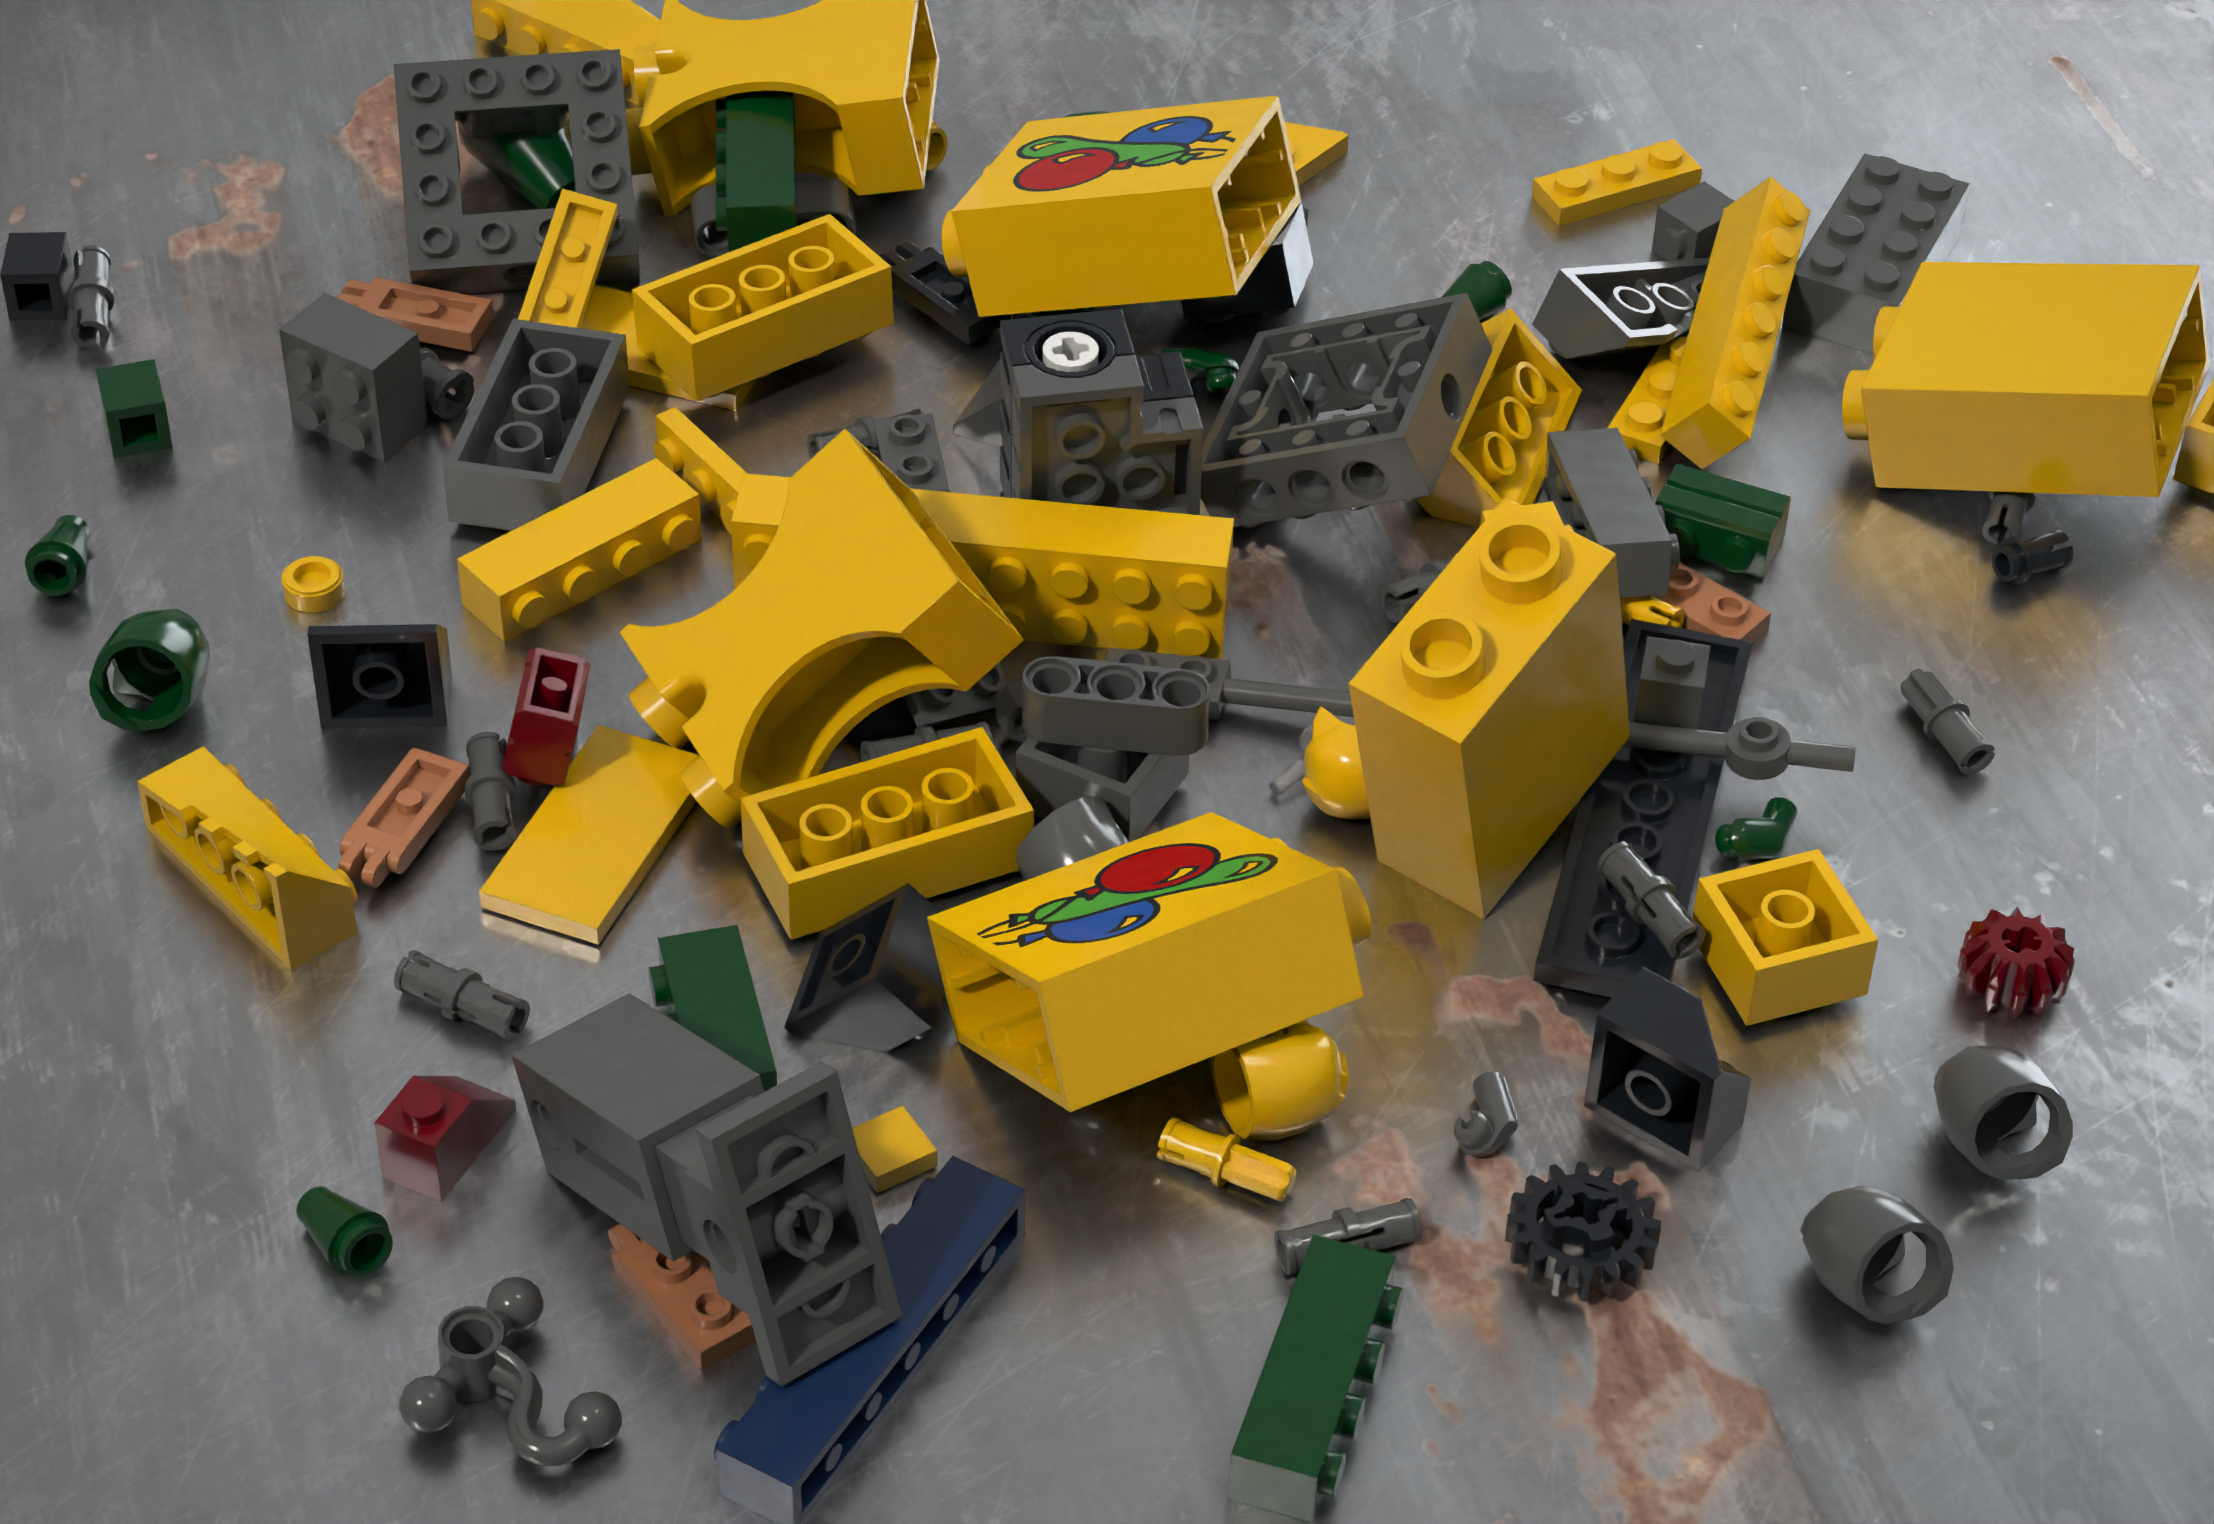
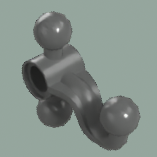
[399,1277,622,1466]

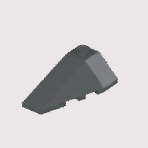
[1532,257,1710,359]

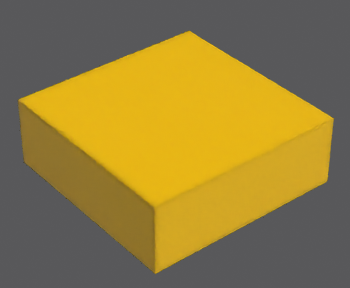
[852,1105,938,1193]

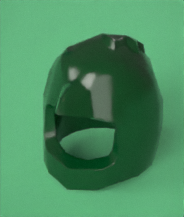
[89,609,210,731]

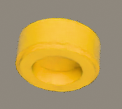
[281,556,345,613]

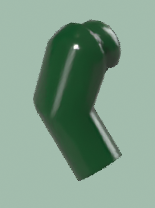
[1161,348,1239,394]
[1715,797,1798,860]

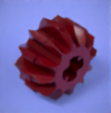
[1958,906,2075,1019]

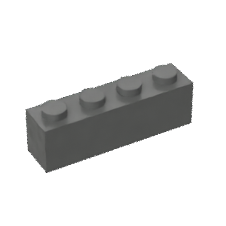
[1545,428,1680,598]

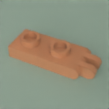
[336,277,494,352]
[1653,562,1771,644]
[338,747,470,888]
[608,1224,756,1371]

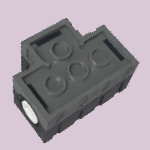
[1000,309,1204,515]

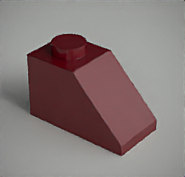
[374,1076,516,1202]

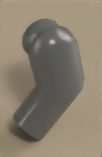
[1454,1071,1519,1157]

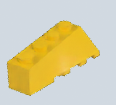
[471,0,661,106]
[137,746,358,970]

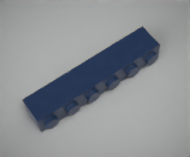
[714,1156,1025,1524]

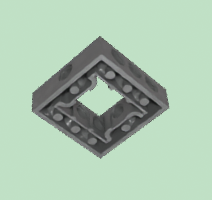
[394,49,640,295]
[1200,293,1493,528]

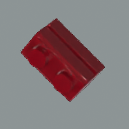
[502,647,591,786]

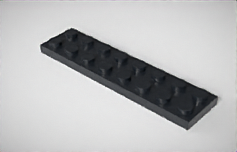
[1533,619,1753,998]

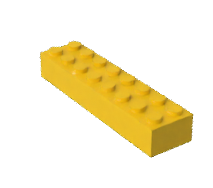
[731,473,1234,660]

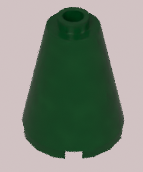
[458,117,576,209]

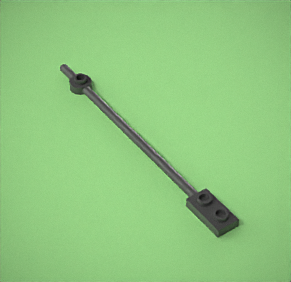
[1105,647,1856,780]

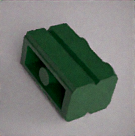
[1655,463,1791,579]

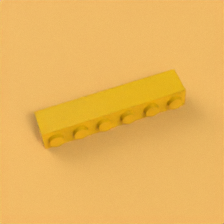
[1660,176,1811,469]

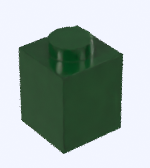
[96,359,173,458]

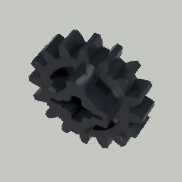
[1505,1162,1661,1302]

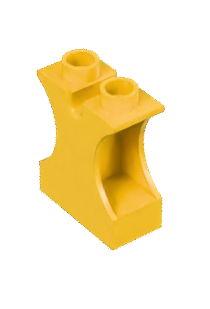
[626,0,940,216]
[620,429,1024,830]

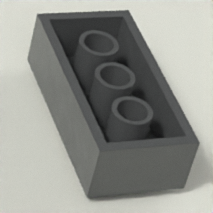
[1782,153,1970,355]
[442,319,630,531]

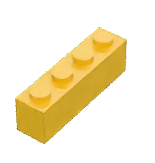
[457,458,702,643]

